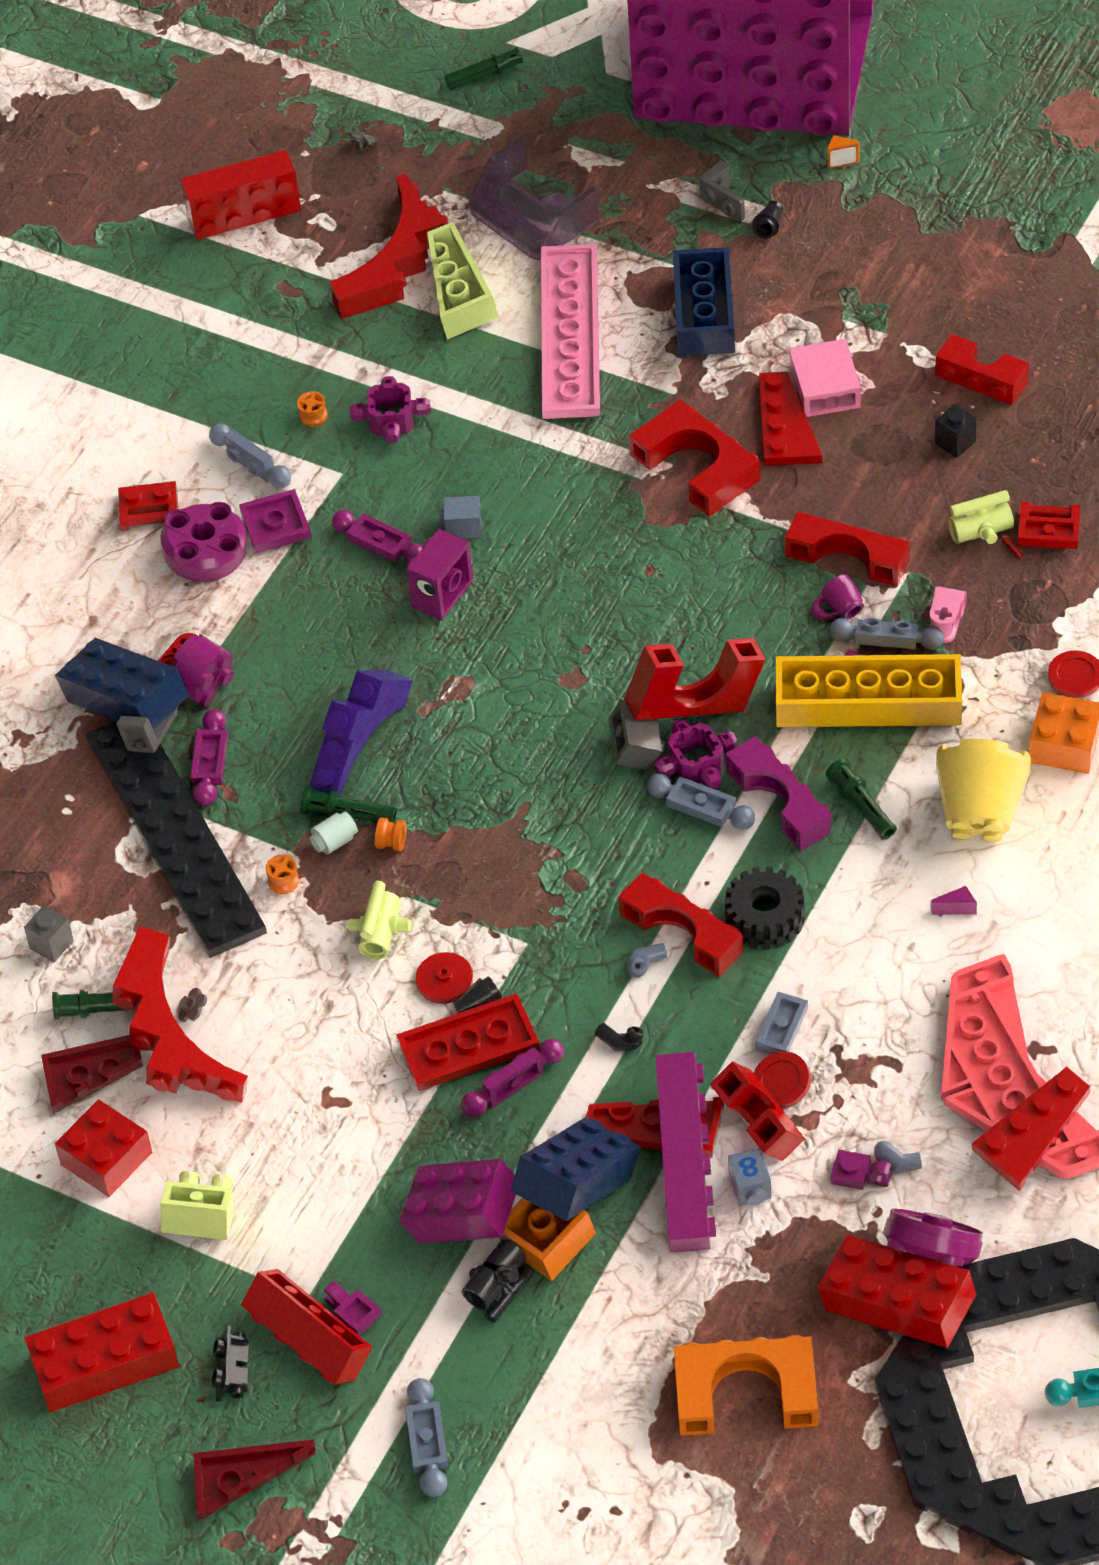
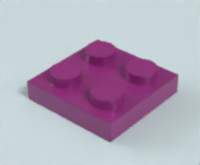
[239,489,312,553]

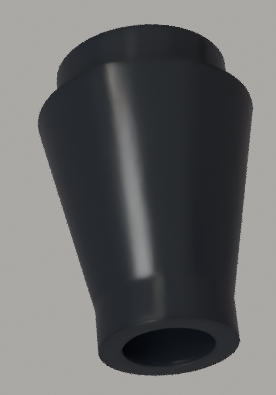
[752,201,783,239]
[452,976,502,1013]

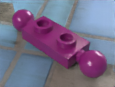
[332,509,423,564]
[191,709,229,806]
[461,1039,564,1118]

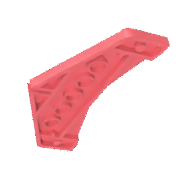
[941,953,1099,1179]

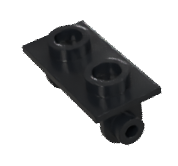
[212,1325,249,1401]

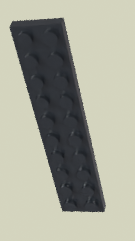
[86,721,267,958]

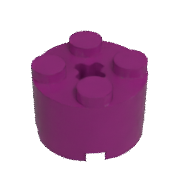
[173,634,234,707]

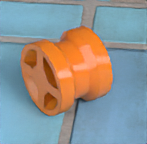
[297,391,328,427]
[375,817,407,852]
[265,854,299,894]

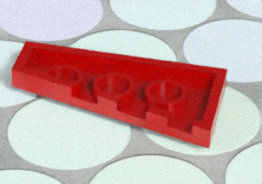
[759,371,823,466]
[972,1066,1090,1191]

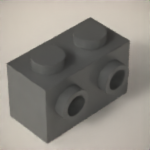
[608,698,663,771]

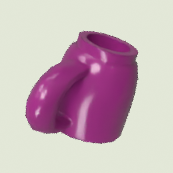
[811,574,864,621]

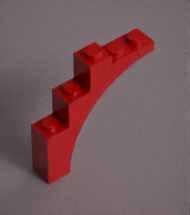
[329,173,449,319]
[112,926,248,1103]

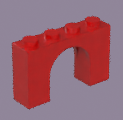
[629,399,761,517]
[624,638,766,720]

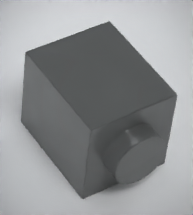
[24,905,74,962]

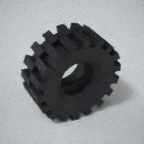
[725,867,805,950]

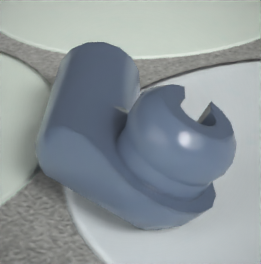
[626,943,667,977]
[874,1141,922,1172]

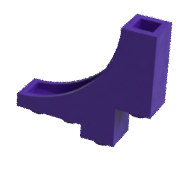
[309,670,413,795]

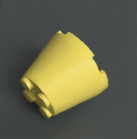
[935,739,1031,842]

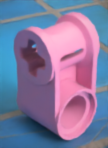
[930,586,967,644]

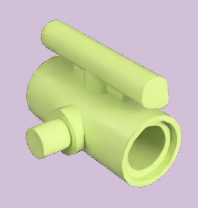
[948,490,1014,544]
[348,881,412,960]

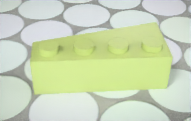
[427,222,499,340]

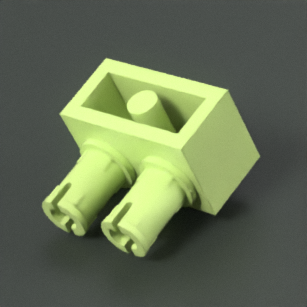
[160,1170,233,1240]

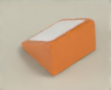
[827,135,860,168]

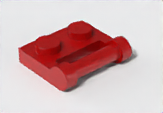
[118,481,179,531]
[1018,501,1081,549]

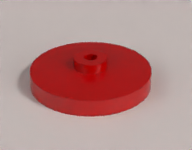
[1048,650,1099,698]
[416,952,474,1004]
[754,1051,811,1109]

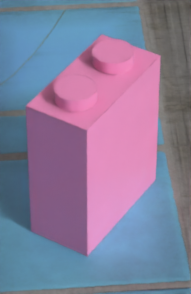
[789,339,861,417]

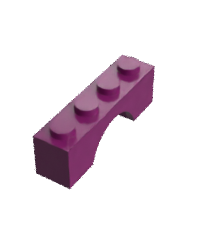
[726,736,832,852]

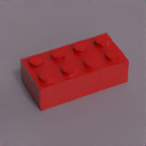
[180,150,301,240]
[818,1234,976,1348]
[24,1292,179,1413]

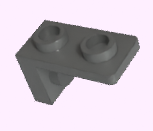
[699,160,745,222]
[116,708,178,753]

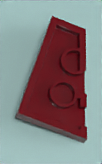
[41,1035,143,1114]

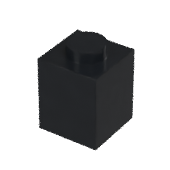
[935,404,977,458]

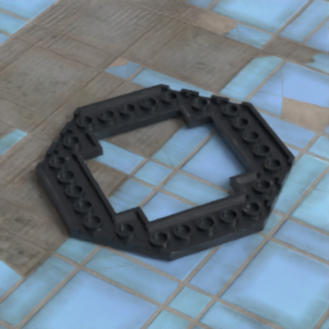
[875,1238,1099,1565]

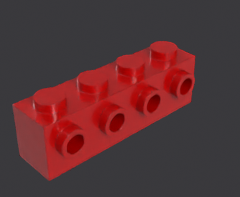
[241,1269,373,1384]

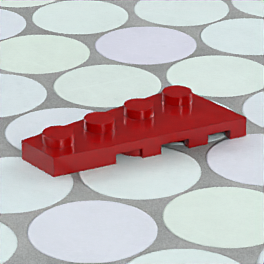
[586,1097,725,1158]

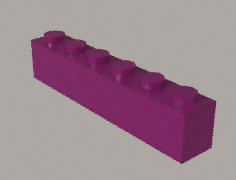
[655,1052,716,1253]

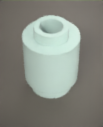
[310,812,358,855]

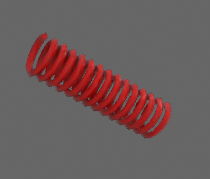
[1001,535,1024,560]

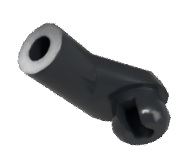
[595,1023,644,1051]

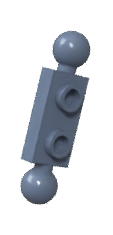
[209,423,292,489]
[829,618,944,650]
[647,774,755,830]
[405,1378,449,1497]

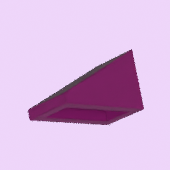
[930,886,977,915]

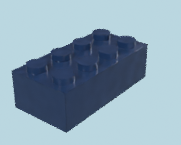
[673,247,735,356]
[55,637,189,729]
[510,1117,641,1221]

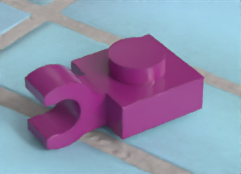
[830,1149,892,1190]
[324,1281,382,1336]

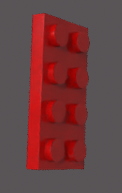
[396,993,540,1092]

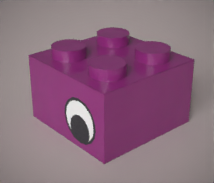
[406,529,473,620]

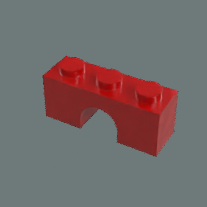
[935,334,1029,405]
[710,1061,805,1161]

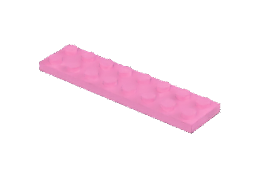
[541,244,600,419]

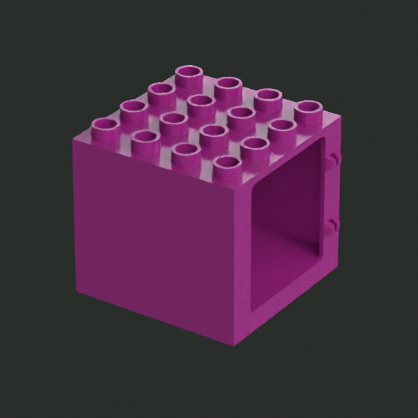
[627,0,875,135]

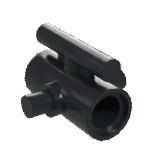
[461,1239,535,1323]

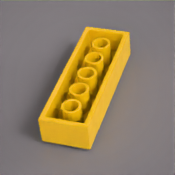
[776,654,962,727]

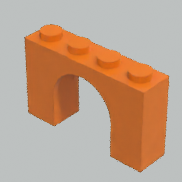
[674,1335,819,1436]

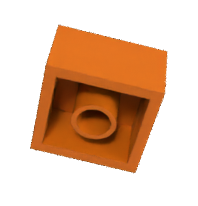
[1029,692,1099,774]
[500,1198,596,1281]

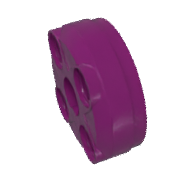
[160,502,247,582]
[883,1208,984,1266]

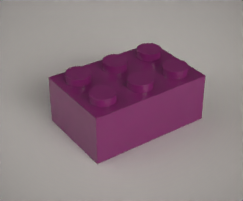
[399,1159,516,1244]

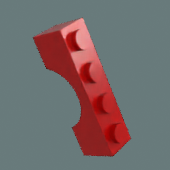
[785,512,910,587]
[618,872,743,978]

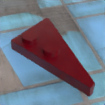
[194,1439,316,1519]

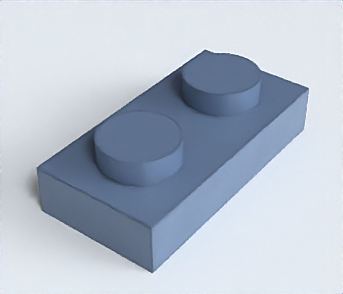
[755,992,808,1054]

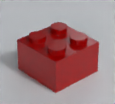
[55,1099,153,1197]

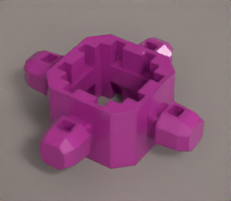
[350,376,431,443]
[654,719,738,789]

